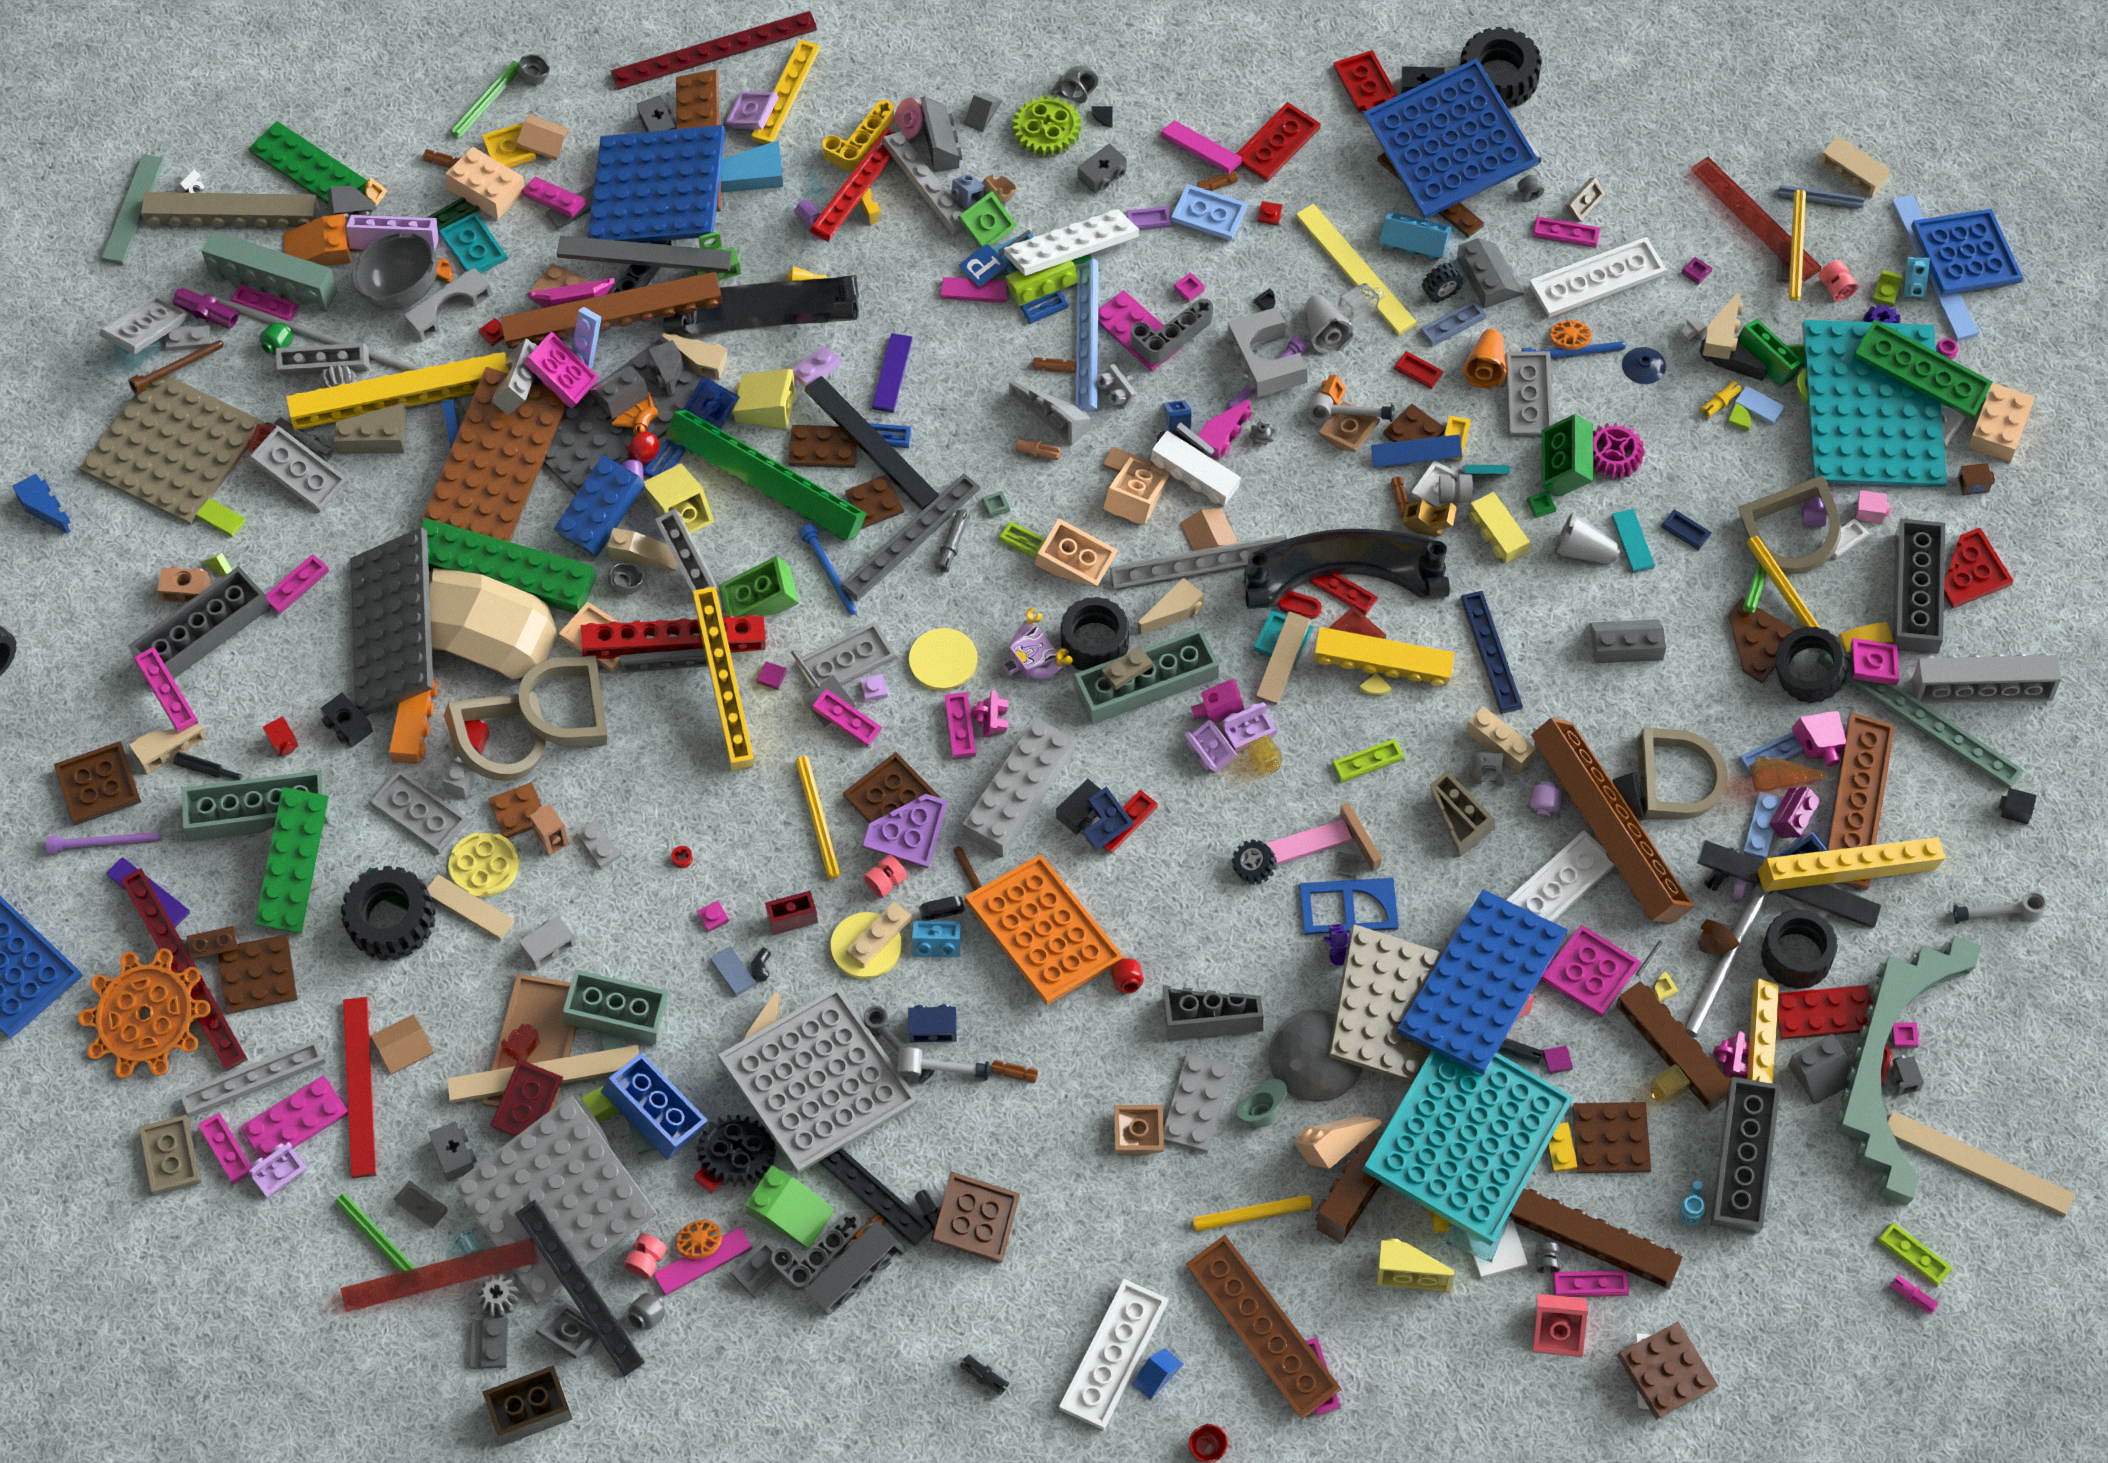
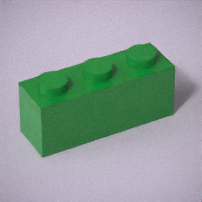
[1737,319,1804,387]

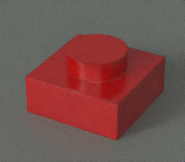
[1257,201,1283,226]
[478,318,504,347]
[693,1168,723,1194]

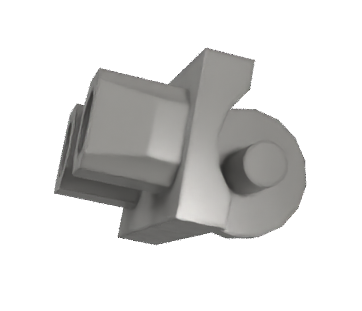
[1097,364,1137,409]

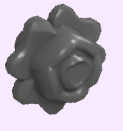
[1249,422,1276,446]

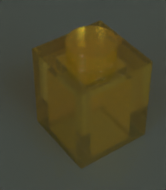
[1248,734,1282,775]
[1650,1064,1690,1105]

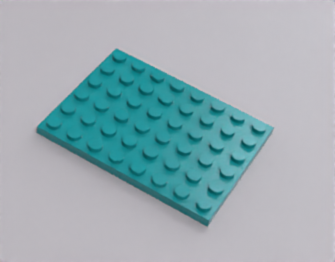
[1802,320,1947,487]
[1362,1051,1574,1246]

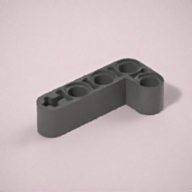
[1130,298,1213,364]
[768,1212,861,1290]

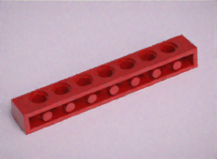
[581,615,766,659]

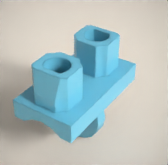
[1903,257,1930,298]

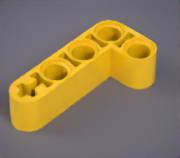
[822,100,895,171]

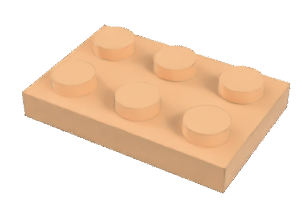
[559,602,631,673]

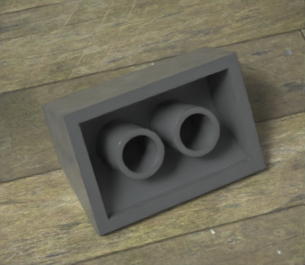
[920,96,963,172]
[1457,238,1524,308]
[1590,619,1666,663]

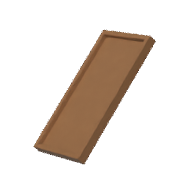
[482,973,577,1111]

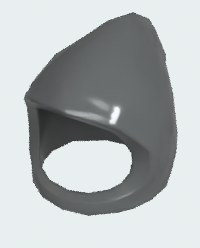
[1051,65,1099,103]

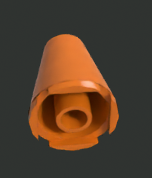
[1462,329,1506,389]

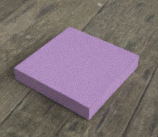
[725,92,778,130]

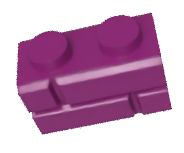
[1769,787,1820,838]

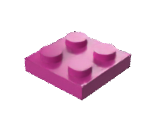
[1850,638,1900,686]

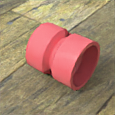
[1818,260,1858,302]
[863,855,908,899]
[623,1233,667,1279]

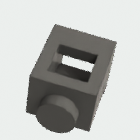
[1891,1056,1924,1096]

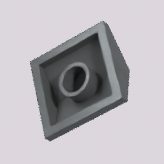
[536,1303,598,1359]

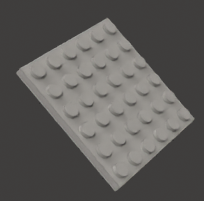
[717,986,918,1174]
[453,1095,657,1303]

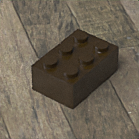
[482,1365,573,1446]

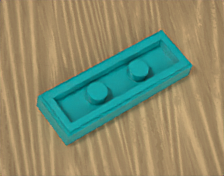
[1612,509,1655,573]

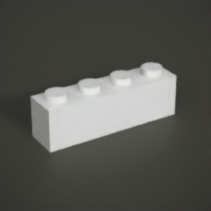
[1150,431,1241,506]

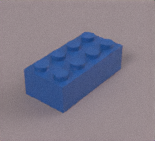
[554,454,645,557]
[601,1052,708,1160]

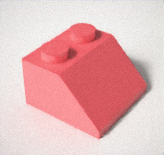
[1533,1294,1588,1357]

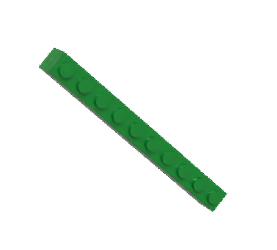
[665,409,867,541]

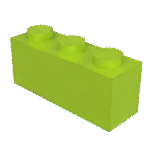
[1006,260,1078,306]

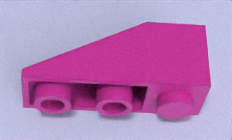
[1198,399,1252,460]

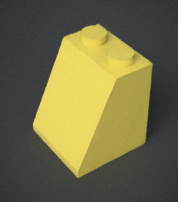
[731,369,796,429]
[644,463,714,534]

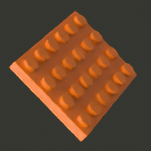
[964,854,1124,1006]

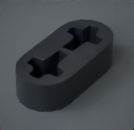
[919,896,965,921]

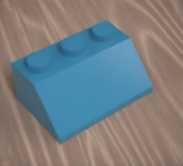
[1379,211,1453,260]

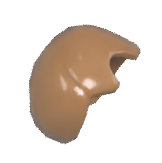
[982,174,1017,203]

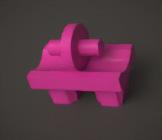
[971,690,1008,737]
[1713,1031,1749,1078]

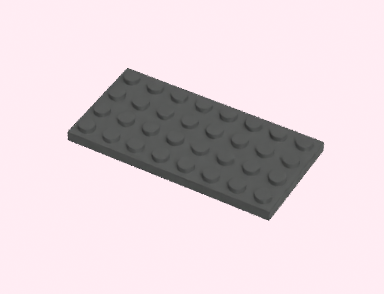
[543,339,716,495]
[350,527,433,717]

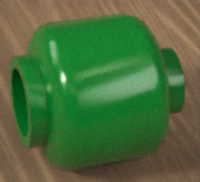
[259,322,292,355]

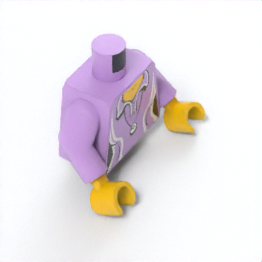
[1003,608,1072,680]

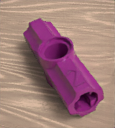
[172,287,239,329]

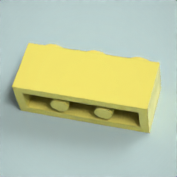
[1469,492,1530,564]

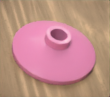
[894,98,923,140]

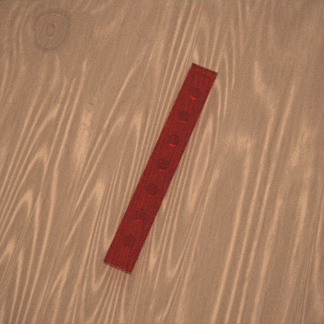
[1691,156,1822,282]
[340,1238,538,1312]

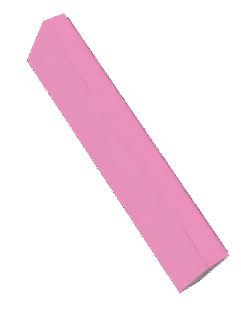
[1266,819,1352,866]

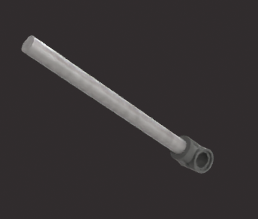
[1685,854,1780,1037]

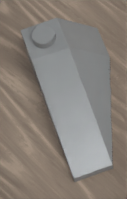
[1009,380,1090,445]

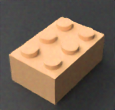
[446,147,524,220]
[1968,383,2035,462]

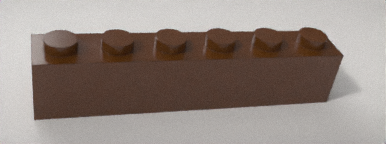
[1616,981,1731,1112]

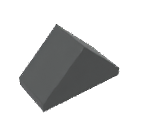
[964,92,1003,132]

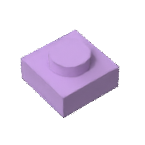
[861,674,888,701]

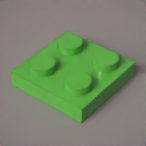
[957,191,1017,248]

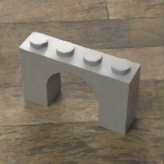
[1225,307,1308,397]

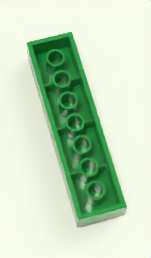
[421,518,597,614]

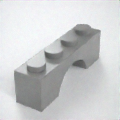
[404,268,492,342]
[491,338,537,415]

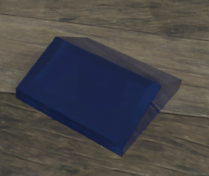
[683,376,740,430]

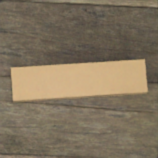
[1256,612,1311,704]
[427,874,515,940]

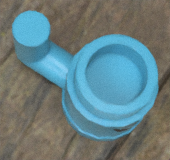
[1679,1181,1705,1226]

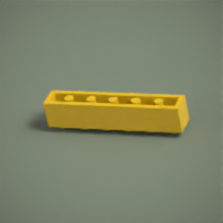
[1312,627,1455,686]

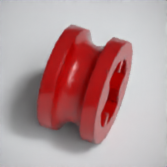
[671,846,693,869]

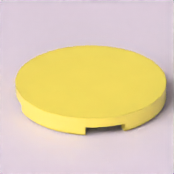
[909,628,978,691]
[448,832,519,897]
[831,912,902,979]

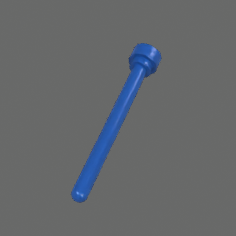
[1521,341,1626,358]
[798,524,857,615]

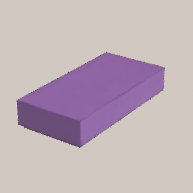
[1126,206,1172,230]

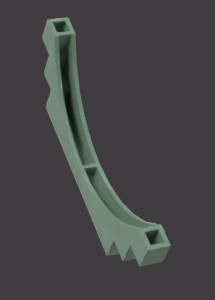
[1835,936,1982,1205]

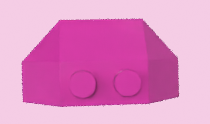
[527,278,615,308]

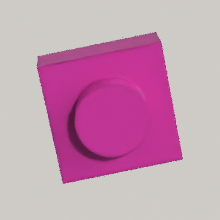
[1174,272,1205,303]
[697,901,729,932]
[1891,1022,1919,1048]

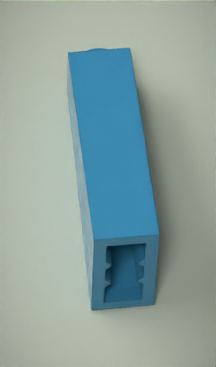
[721,141,783,193]

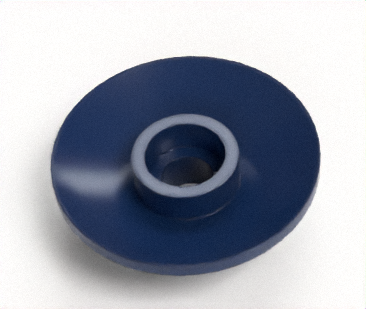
[1622,347,1666,384]

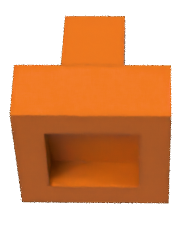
[1317,375,1346,405]

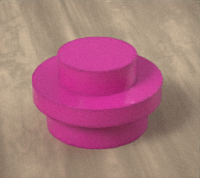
[1936,339,1958,359]

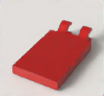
[1333,50,1398,112]

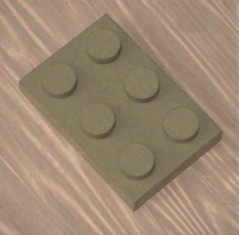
[139,1114,201,1195]

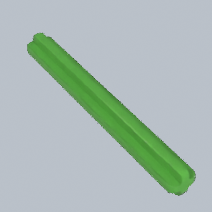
[450,61,518,139]
[335,1194,421,1284]

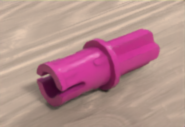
[1889,1275,1938,1314]

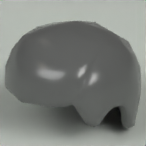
[518,54,550,85]
[608,563,644,595]

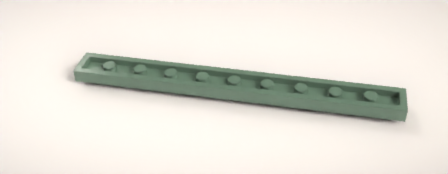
[1817,651,2024,789]

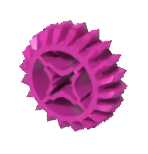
[1593,422,1645,480]

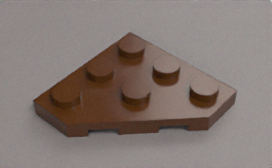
[1728,597,1795,684]

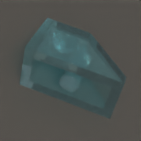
[113,339,166,372]

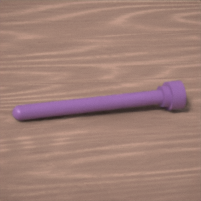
[1227,336,1307,409]
[46,832,161,855]

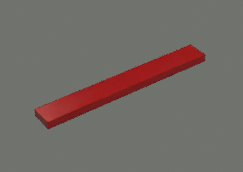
[810,128,896,242]
[343,997,377,1178]

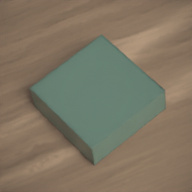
[981,491,1010,518]

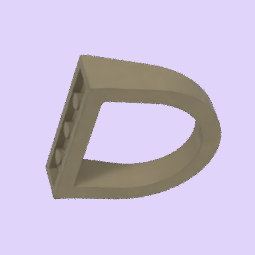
[1738,475,1841,574]
[518,655,607,746]
[444,692,546,781]
[1637,727,1728,820]

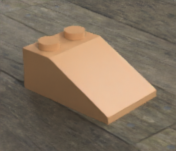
[1103,457,1171,525]
[1034,519,1118,587]
[1293,1116,1382,1169]

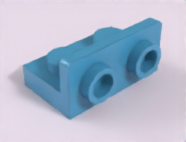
[912,921,961,958]

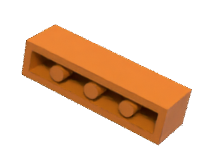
[389,677,438,764]

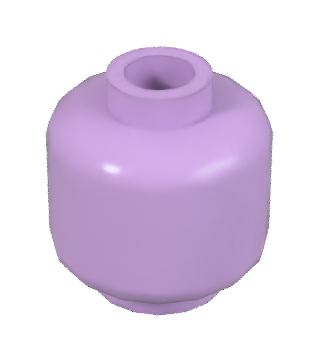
[1530,781,1563,817]

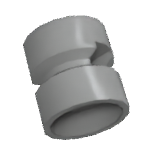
[1438,474,1472,503]

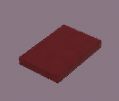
[490,1059,564,1137]

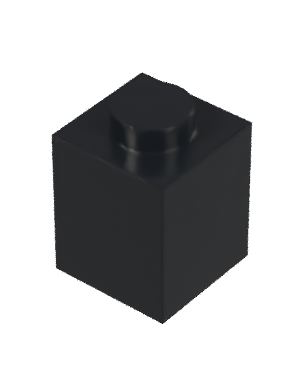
[1998,788,2037,824]

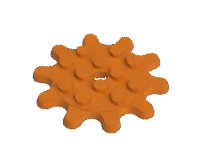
[78,948,210,1079]

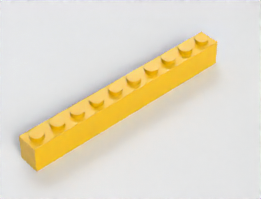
[286,352,510,430]

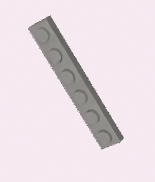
[881,131,966,235]
[180,1039,326,1117]

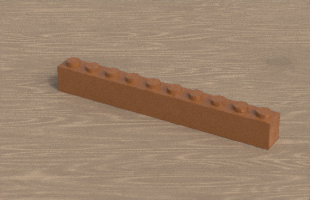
[500,272,723,349]

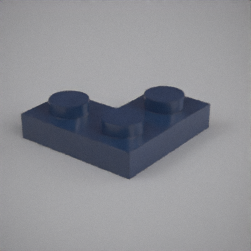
[1082,786,1134,851]

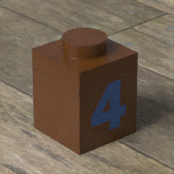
[1958,463,1995,496]

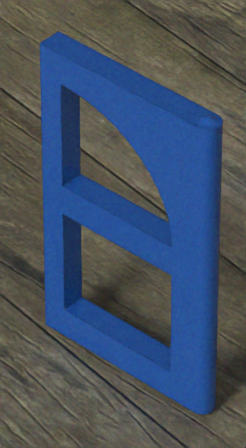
[1299,878,1399,935]

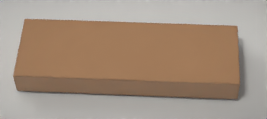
[1340,802,1381,871]

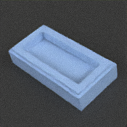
[1735,386,1785,425]

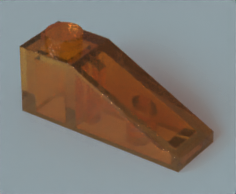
[1749,756,1828,793]

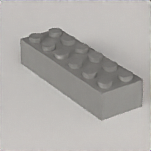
[1912,653,2061,703]
[963,718,1075,857]

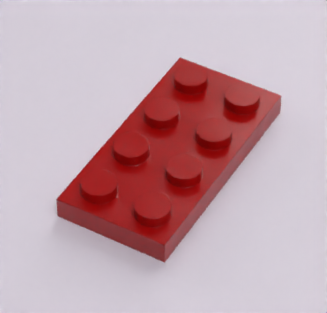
[1236,102,1321,183]
[1777,985,1872,1040]

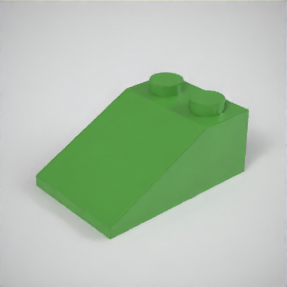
[720,556,799,617]
[745,1165,835,1249]

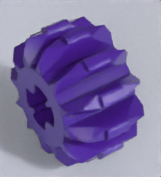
[1863,303,1901,323]

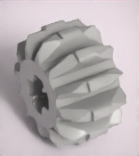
[319,364,357,389]
[477,1274,518,1318]

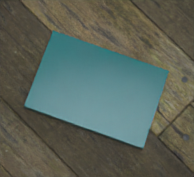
[438,212,508,274]

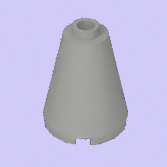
[1305,295,1353,354]
[1554,513,1620,565]

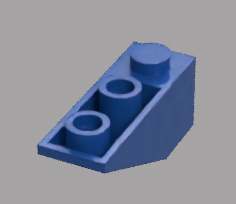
[12,474,71,533]

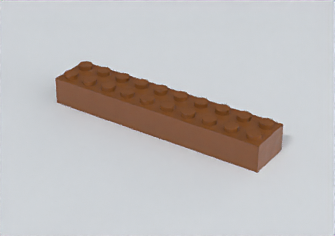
[1531,718,1695,923]

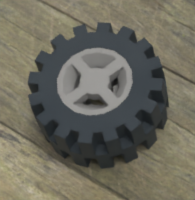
[1421,263,1464,303]
[1232,839,1277,885]

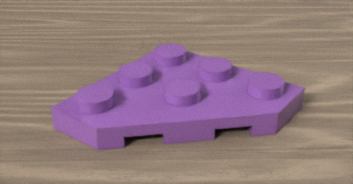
[861,794,948,868]

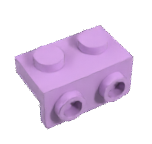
[793,346,842,387]
[1223,702,1277,752]
[1184,719,1238,773]
[249,1142,307,1199]

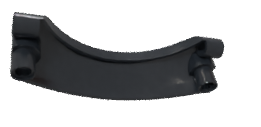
[663,275,859,335]
[1245,528,1450,609]

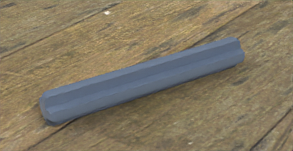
[1778,185,1864,208]

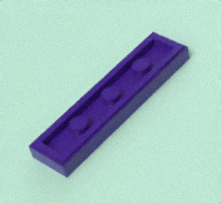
[872,333,913,413]
[106,857,190,928]

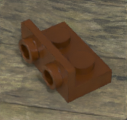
[186,926,238,959]

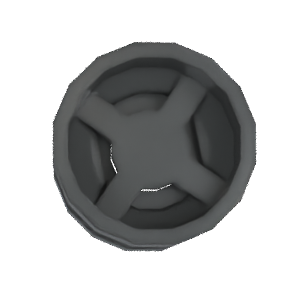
[1536,1242,1560,1274]

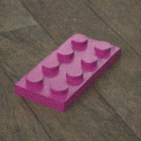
[1098,290,1184,372]
[240,1075,348,1159]

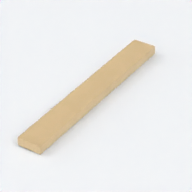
[447,1045,639,1103]
[1888,1111,2075,1217]

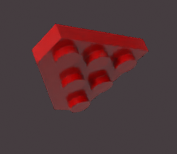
[1944,527,2014,609]

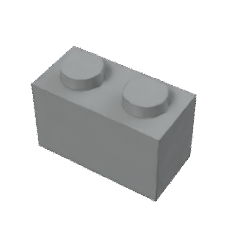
[519,915,576,970]

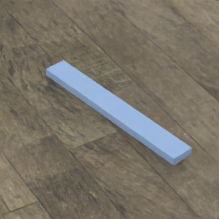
[1892,195,1978,341]
[1075,258,1098,413]

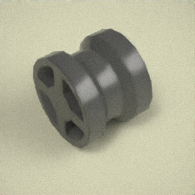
[1517,175,1544,202]

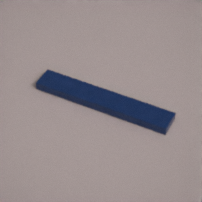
[1460,590,1523,714]

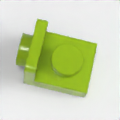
[1872,270,1903,307]

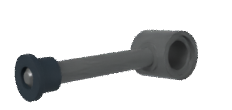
[864,1006,935,1084]

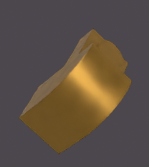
[1402,499,1457,537]

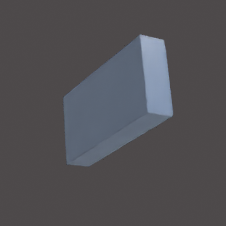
[710,946,756,997]

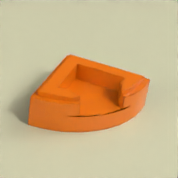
[436,257,453,284]

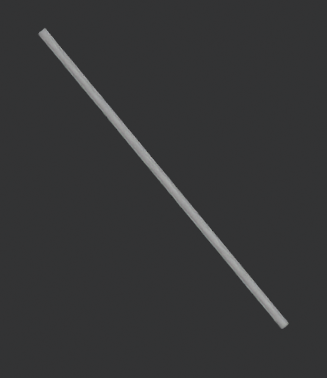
[177,283,475,395]

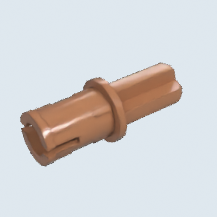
[1016,438,1061,460]

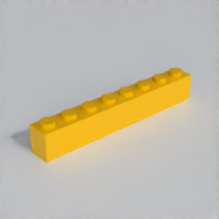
[693,586,754,771]
[1757,837,1946,892]

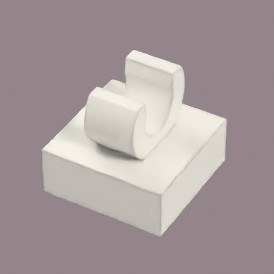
[176,169,204,193]
[1682,312,1707,340]

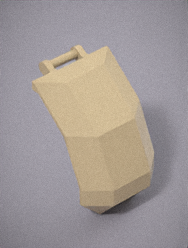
[429,567,558,680]

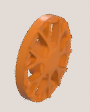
[1550,320,1592,350]
[676,1220,722,1260]

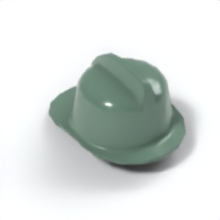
[1237,1079,1287,1130]

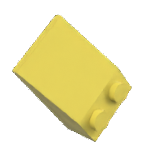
[1377,1239,1454,1292]

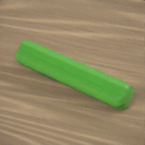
[1743,563,1767,614]

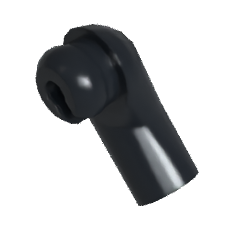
[750,947,771,982]

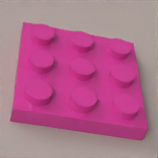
[523,331,599,409]
[1542,925,1641,1018]

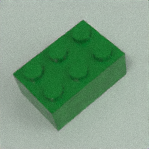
[1541,414,1593,496]

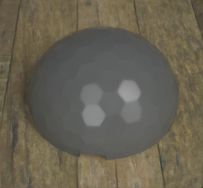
[352,232,438,309]
[1268,1010,1363,1102]

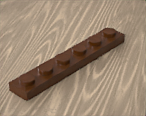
[1377,152,1484,239]

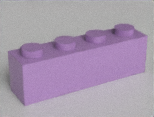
[347,215,439,251]

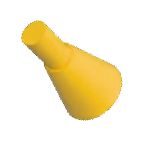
[786,266,827,281]

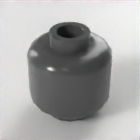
[628,1293,665,1330]

